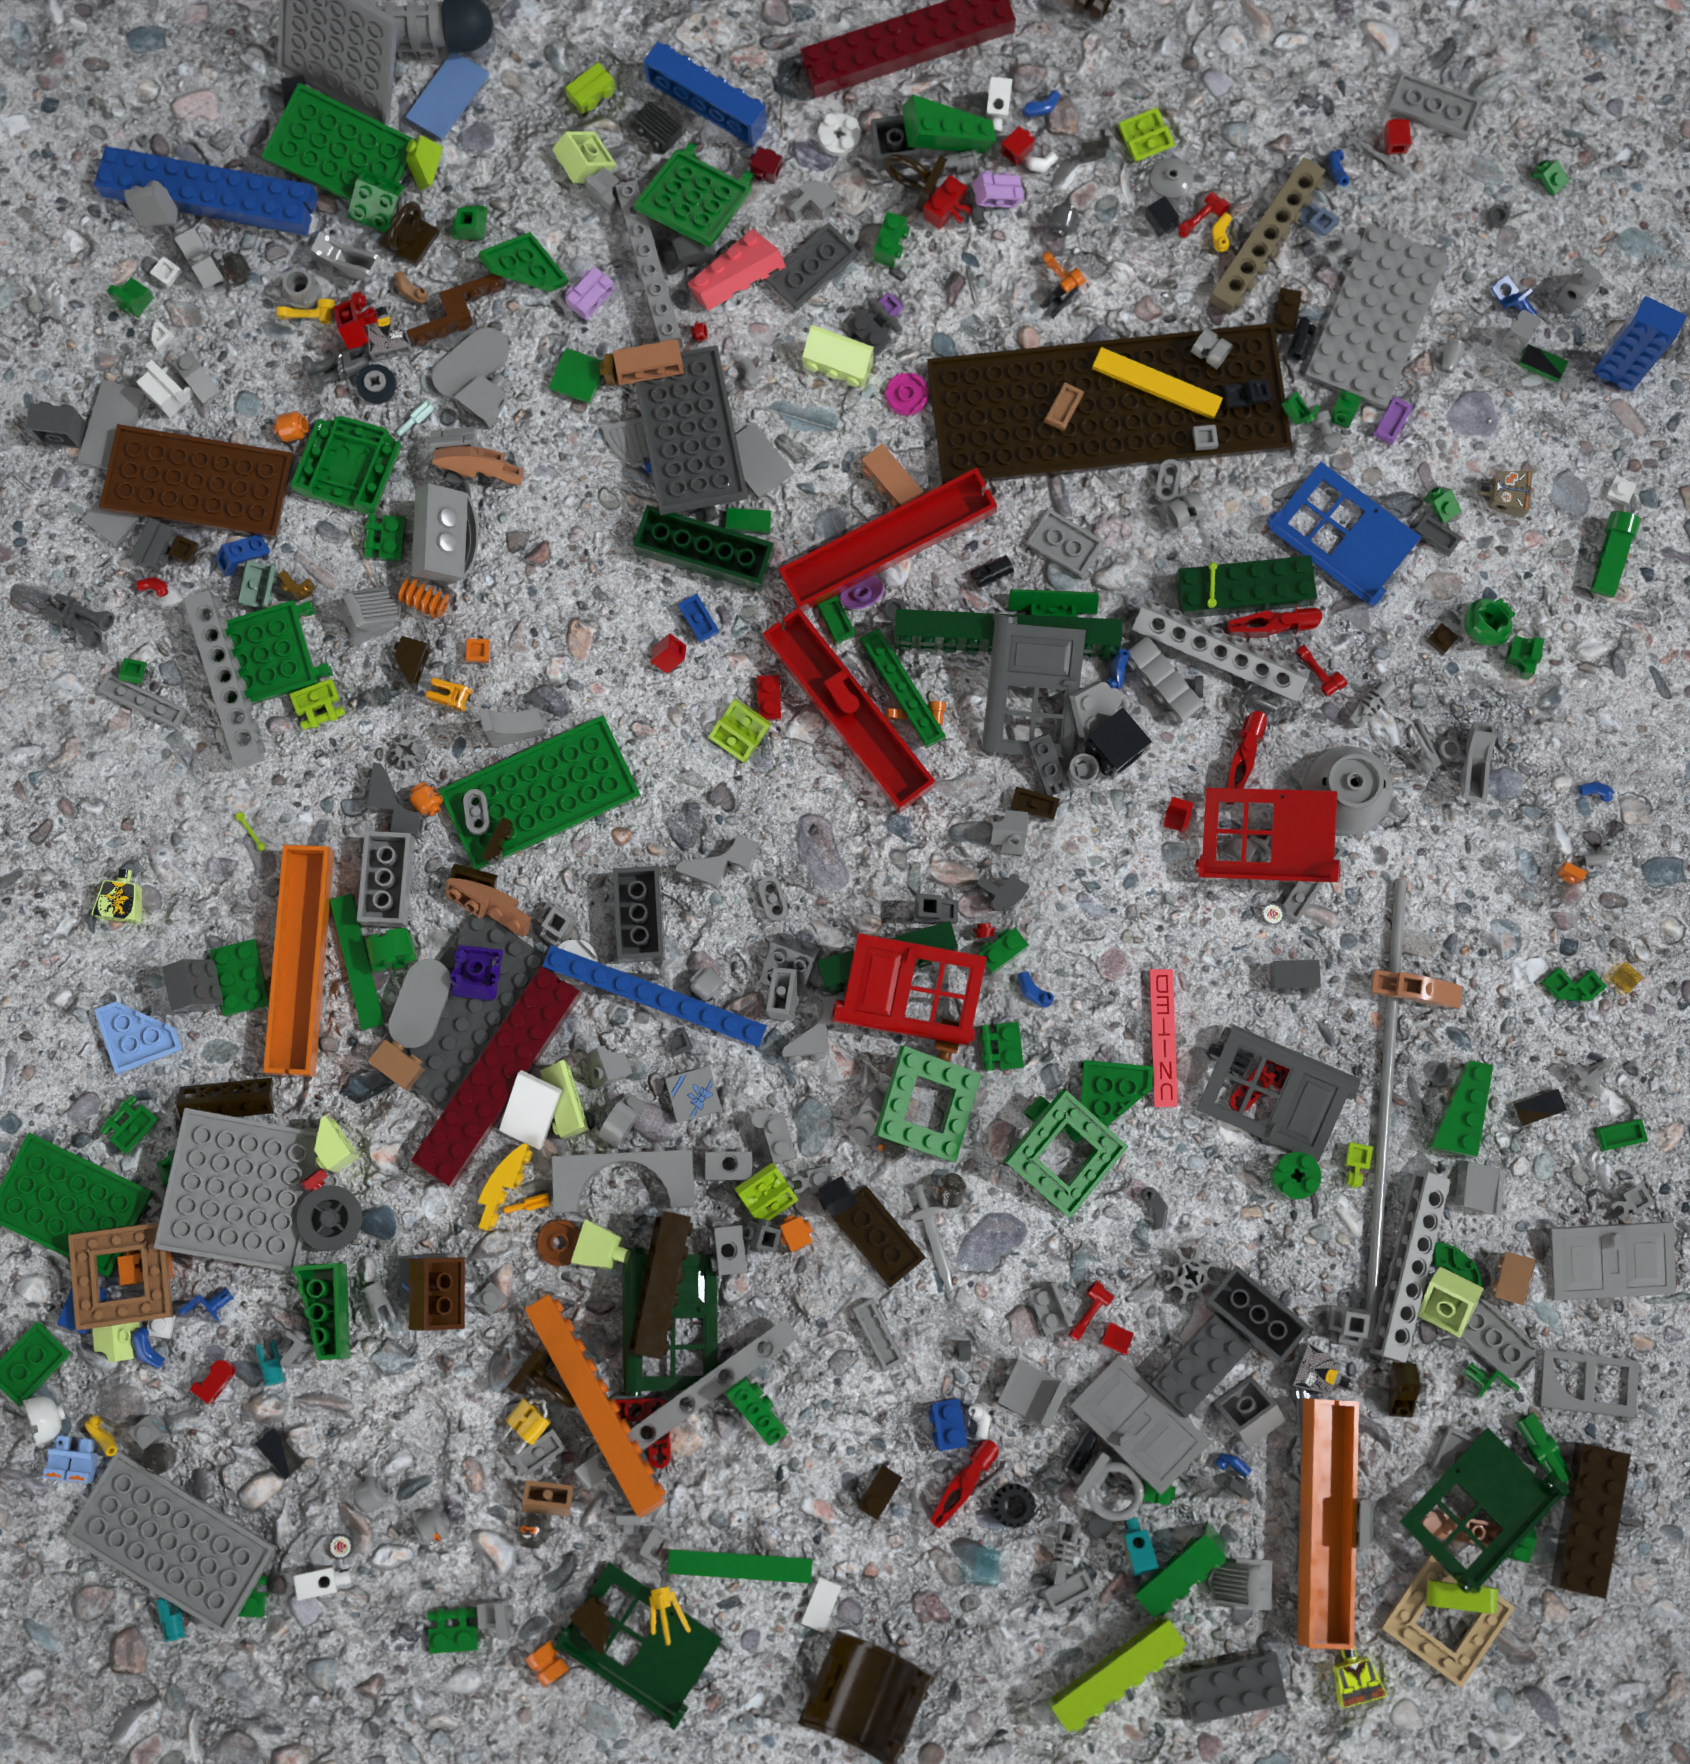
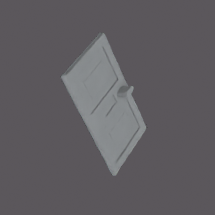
[1550,1221,1677,1301]
[1069,1355,1212,1495]

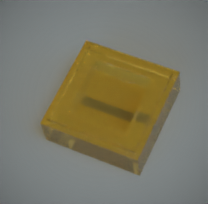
[1609,962,1643,995]

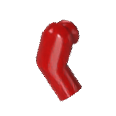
[136,577,169,597]

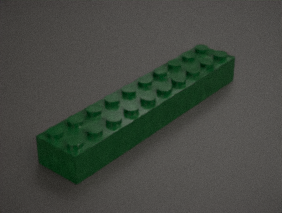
[894,609,1122,660]

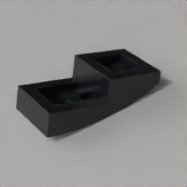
[1221,379,1273,409]

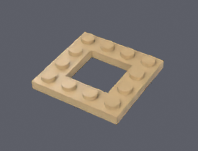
[1380,1554,1515,1688]

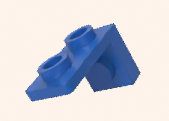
[215,535,270,577]

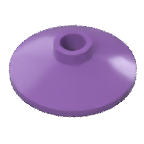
[841,576,884,609]

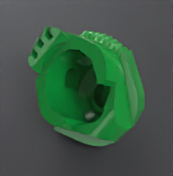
[1464,598,1516,645]

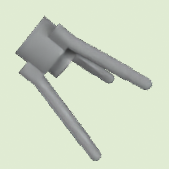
[1395,718,1442,774]

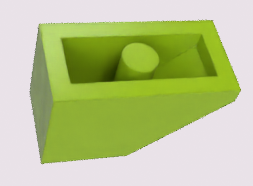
[406,135,443,191]

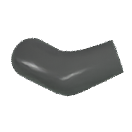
[1141,1187,1168,1230]

